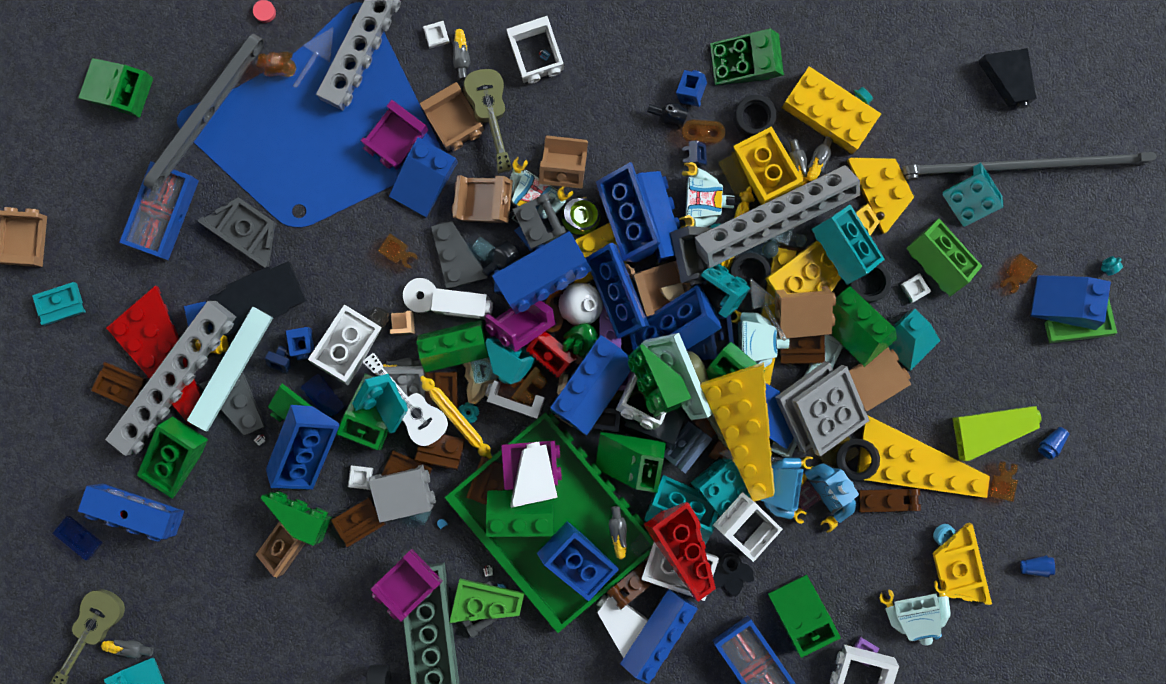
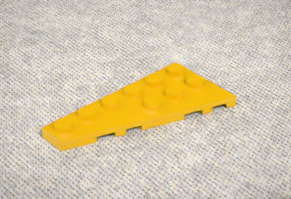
[765,204,880,294]
[700,362,775,502]
[857,415,990,498]

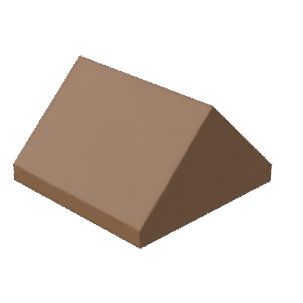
[256,521,305,578]

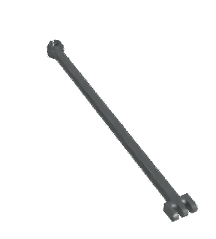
[902,152,1157,180]

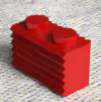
[526,331,578,377]

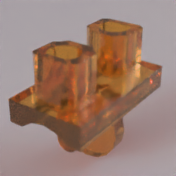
[257,52,296,77]
[510,367,548,406]

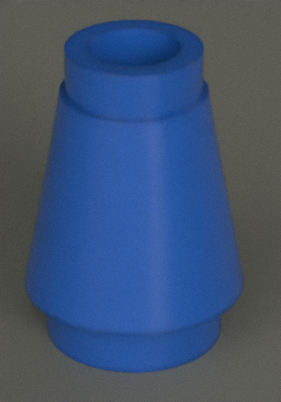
[1038,427,1070,460]
[1020,555,1055,577]

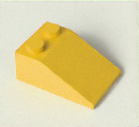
[733,126,803,205]

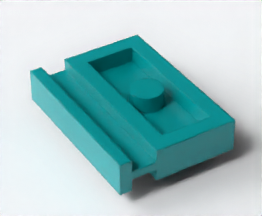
[32,282,86,326]

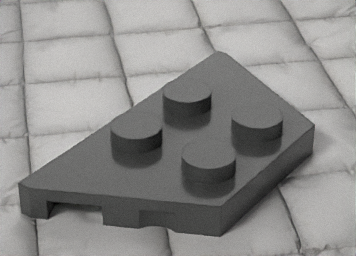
[198,197,276,268]

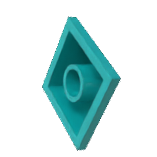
[888,309,940,371]
[485,337,538,384]

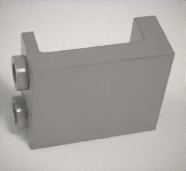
[485,380,546,419]
[369,465,436,523]

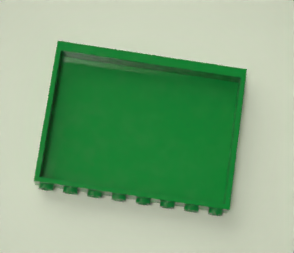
[445,412,654,633]

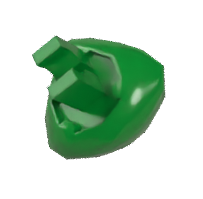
[563,323,598,359]

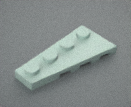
[641,333,713,420]

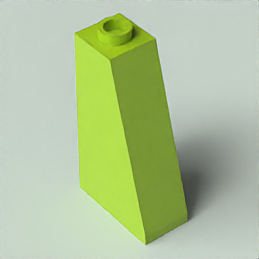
[953,406,1041,461]

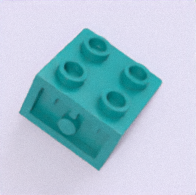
[943,163,1003,227]
[701,264,750,318]
[352,374,408,433]
[691,456,751,517]
[104,658,164,684]

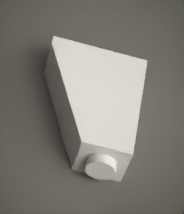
[510,442,557,508]
[596,594,649,658]

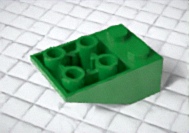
[710,28,784,85]
[79,58,154,118]
[706,342,765,380]
[628,344,691,418]
[337,373,403,450]
[596,432,666,493]
[261,491,332,546]
[768,574,841,658]

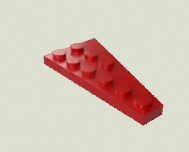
[106,285,202,425]

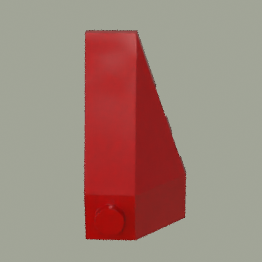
[644,502,716,602]

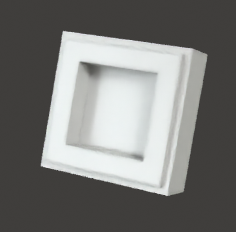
[423,21,450,49]
[900,273,931,303]
[348,465,373,490]

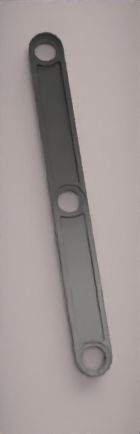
[143,34,264,192]

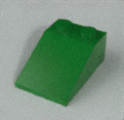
[137,416,208,498]

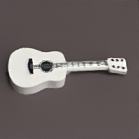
[363,353,448,446]

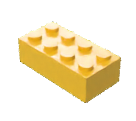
[781,66,881,154]

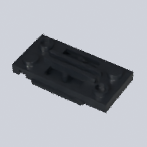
[209,261,307,336]

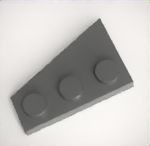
[431,221,489,289]
[199,371,266,435]

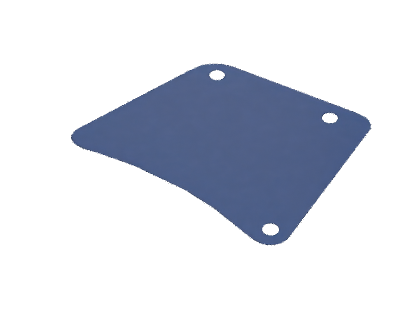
[177,2,441,227]

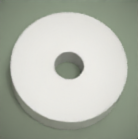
[403,278,436,313]

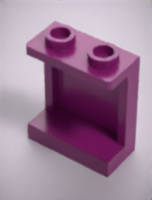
[360,100,428,170]
[485,301,555,352]
[501,441,562,490]
[371,549,443,622]

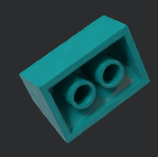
[812,205,885,285]
[644,475,718,545]

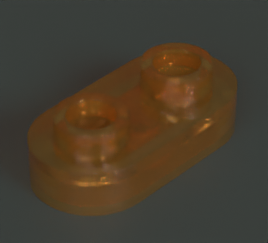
[682,120,725,144]

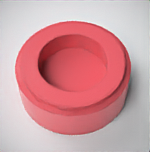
[253,0,276,23]

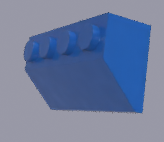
[596,162,660,262]
[636,171,681,264]
[492,231,592,314]
[586,243,649,339]
[630,284,721,351]
[550,335,631,436]
[266,405,339,489]
[620,589,698,684]

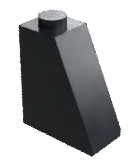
[979,48,1037,109]
[622,405,687,450]

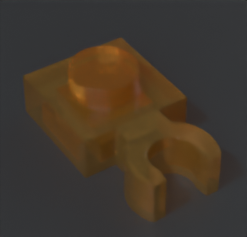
[378,234,419,269]
[1000,253,1038,294]
[989,461,1018,502]

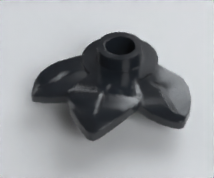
[713,553,754,597]

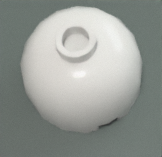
[559,283,603,325]

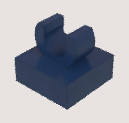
[682,140,707,166]
[265,346,291,374]

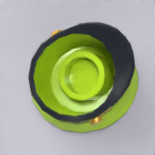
[562,197,601,234]

